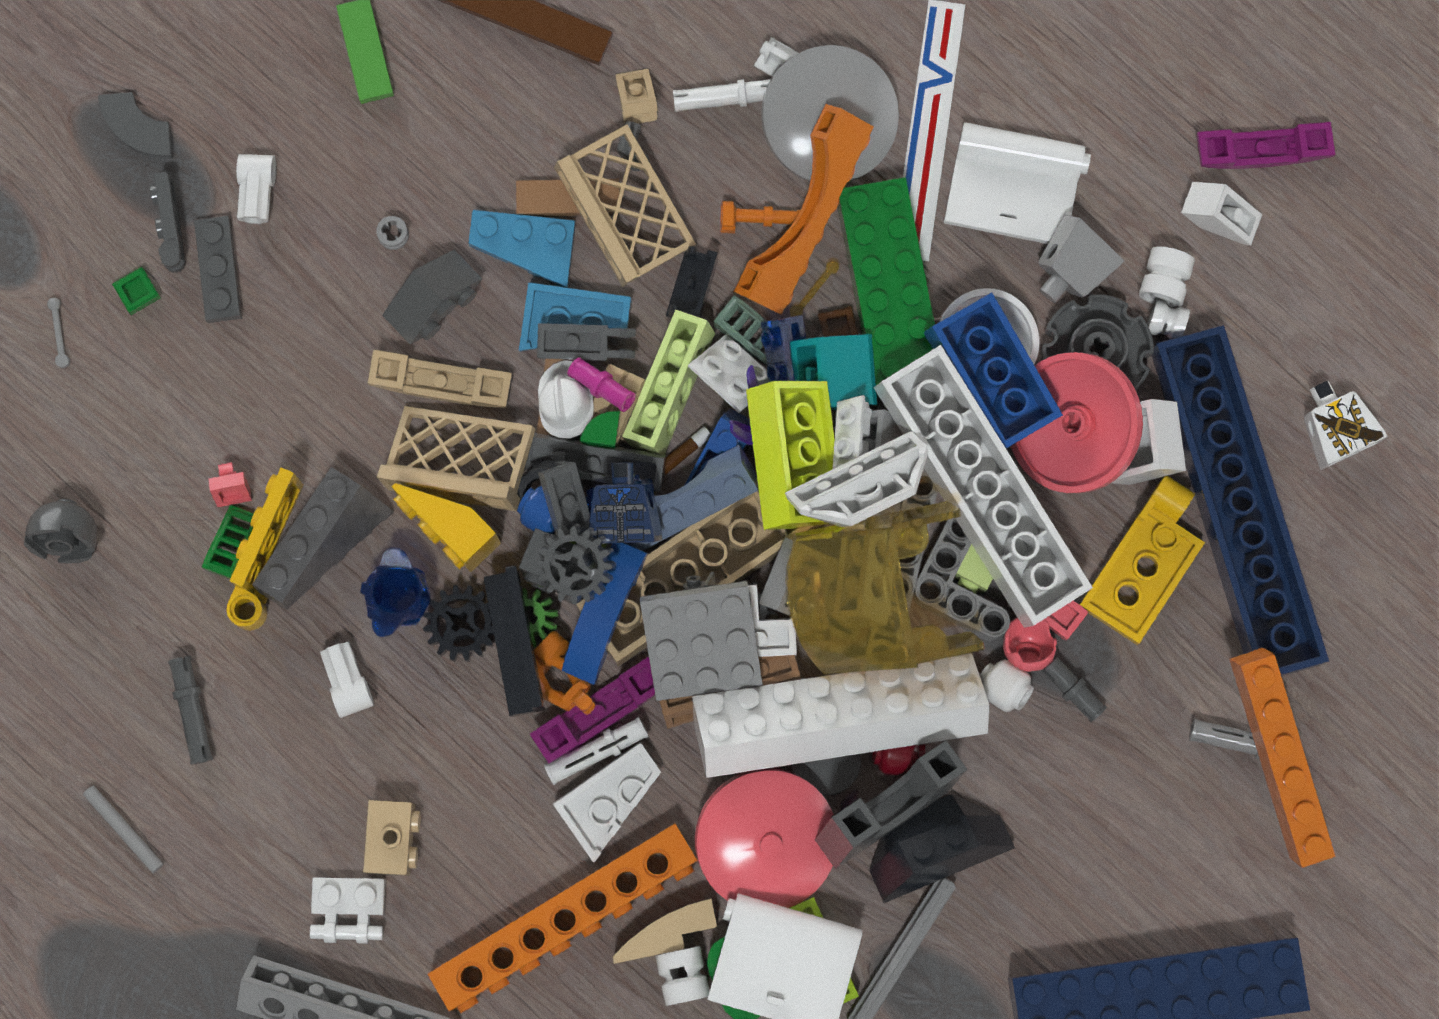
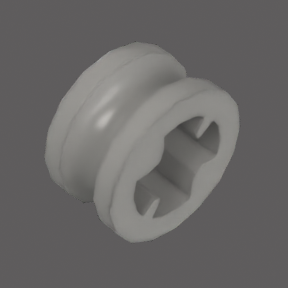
[376,216,409,250]

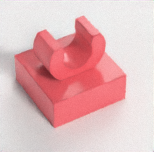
[208,462,252,508]

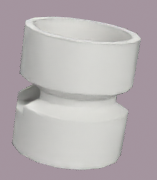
[1139,247,1195,308]
[655,946,710,1006]

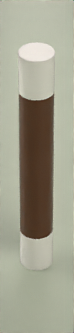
[664,426,711,475]

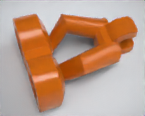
[534,631,596,715]

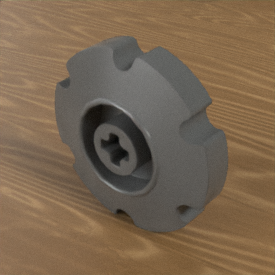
[1041,295,1154,390]

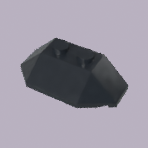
[869,794,1015,903]

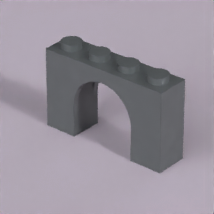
[815,741,968,869]

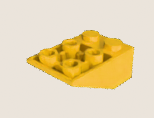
[391,483,501,572]

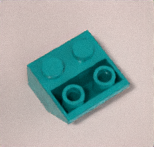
[790,334,877,410]

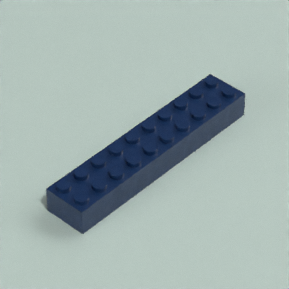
[1151,325,1329,677]

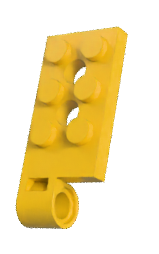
[226,468,304,631]
[1079,475,1205,645]

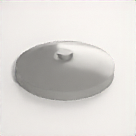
[761,45,899,181]

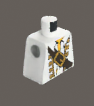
[1304,381,1388,470]

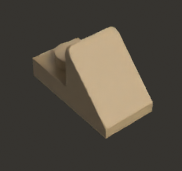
[615,69,658,124]

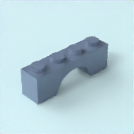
[628,445,759,551]

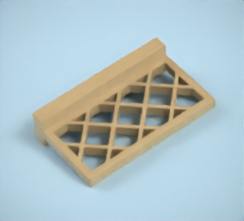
[554,124,696,287]
[377,406,536,512]

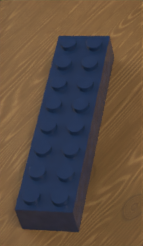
[1008,938,1310,1019]

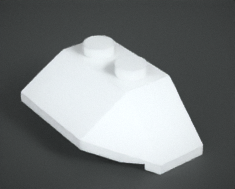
[785,431,929,527]

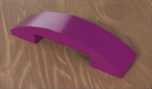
[1196,122,1336,169]
[529,657,655,764]

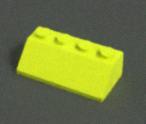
[746,381,835,530]

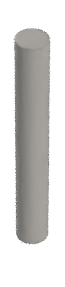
[83,785,164,874]

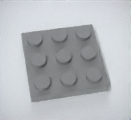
[640,581,763,701]

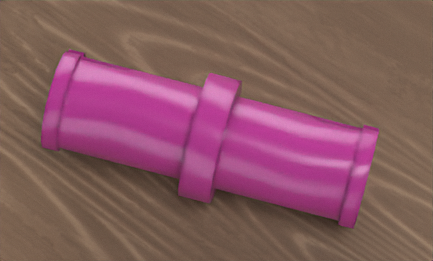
[567,357,636,412]

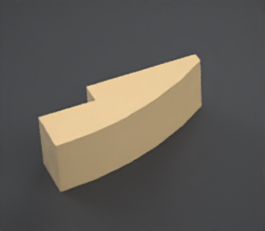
[613,899,717,964]

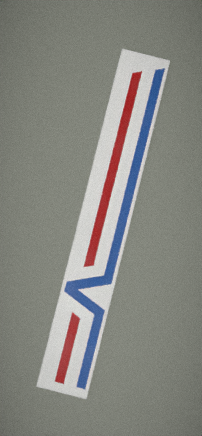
[903,0,965,261]

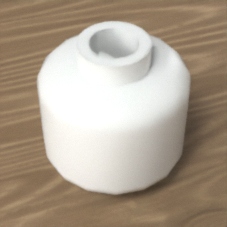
[980,659,1034,712]

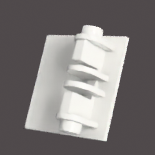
[688,334,777,413]

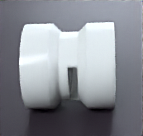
[1147,300,1190,340]

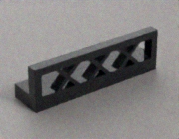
[483,565,545,717]

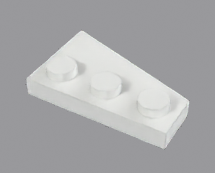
[553,742,661,863]

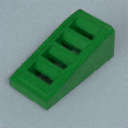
[201,505,254,579]

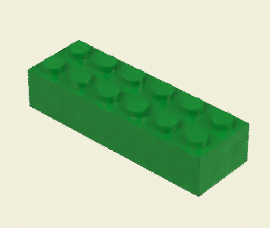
[837,177,935,398]

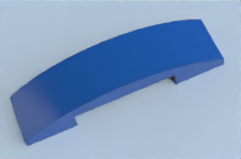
[562,543,648,685]

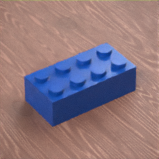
[923,292,1063,448]

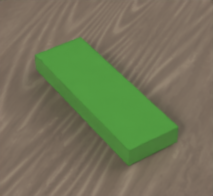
[336,0,394,104]

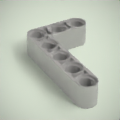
[913,512,1010,641]

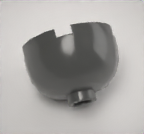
[24,499,97,564]

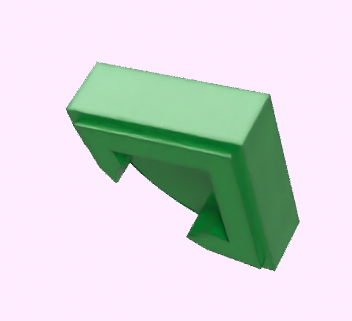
[580,411,620,448]

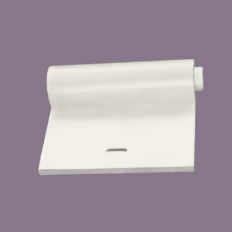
[944,122,1091,244]
[707,893,863,1019]

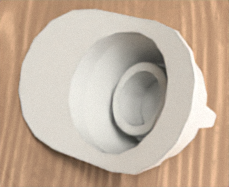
[538,360,594,439]

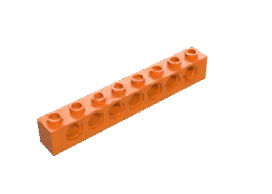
[427,824,698,1014]

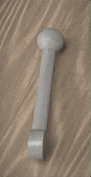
[47,297,70,368]

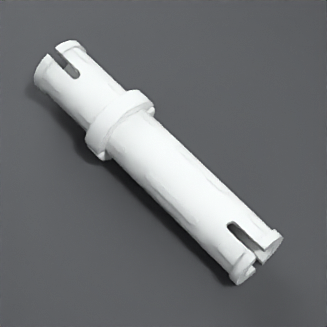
[673,78,772,112]
[544,717,649,785]

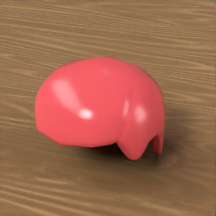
[1003,617,1057,672]

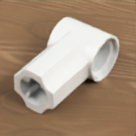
[236,154,276,224]
[320,642,374,718]

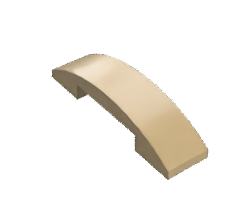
[368,350,512,408]

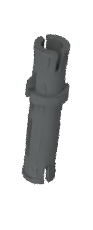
[168,656,213,765]

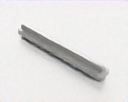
[848,878,956,1019]

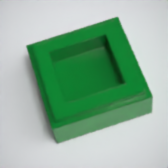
[112,267,161,315]

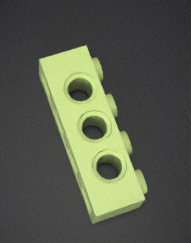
[622,310,715,454]

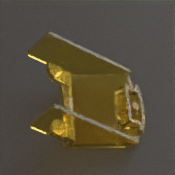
[785,501,985,674]

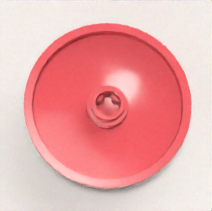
[1011,352,1143,493]
[695,768,834,908]

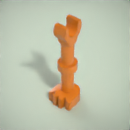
[720,201,800,234]

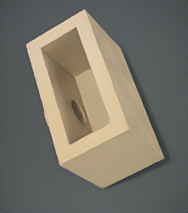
[363,800,421,876]

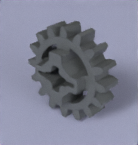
[536,524,616,604]

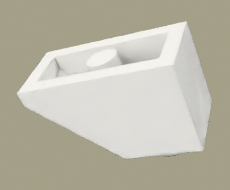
[1181,182,1262,245]

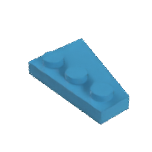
[468,210,576,288]
[519,282,632,352]

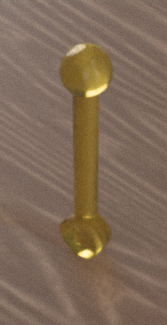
[789,261,839,320]

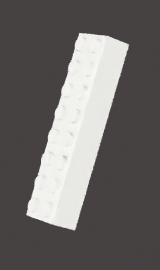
[874,345,1093,628]
[692,653,989,778]

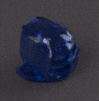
[360,547,431,637]

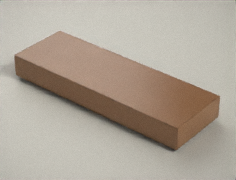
[516,178,620,217]

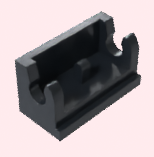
[666,246,718,319]

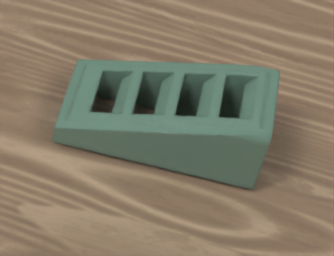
[714,295,789,368]

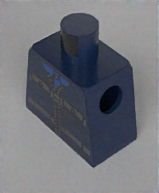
[589,462,663,543]

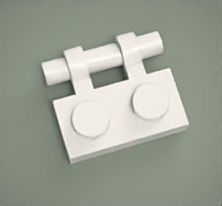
[310,878,386,944]

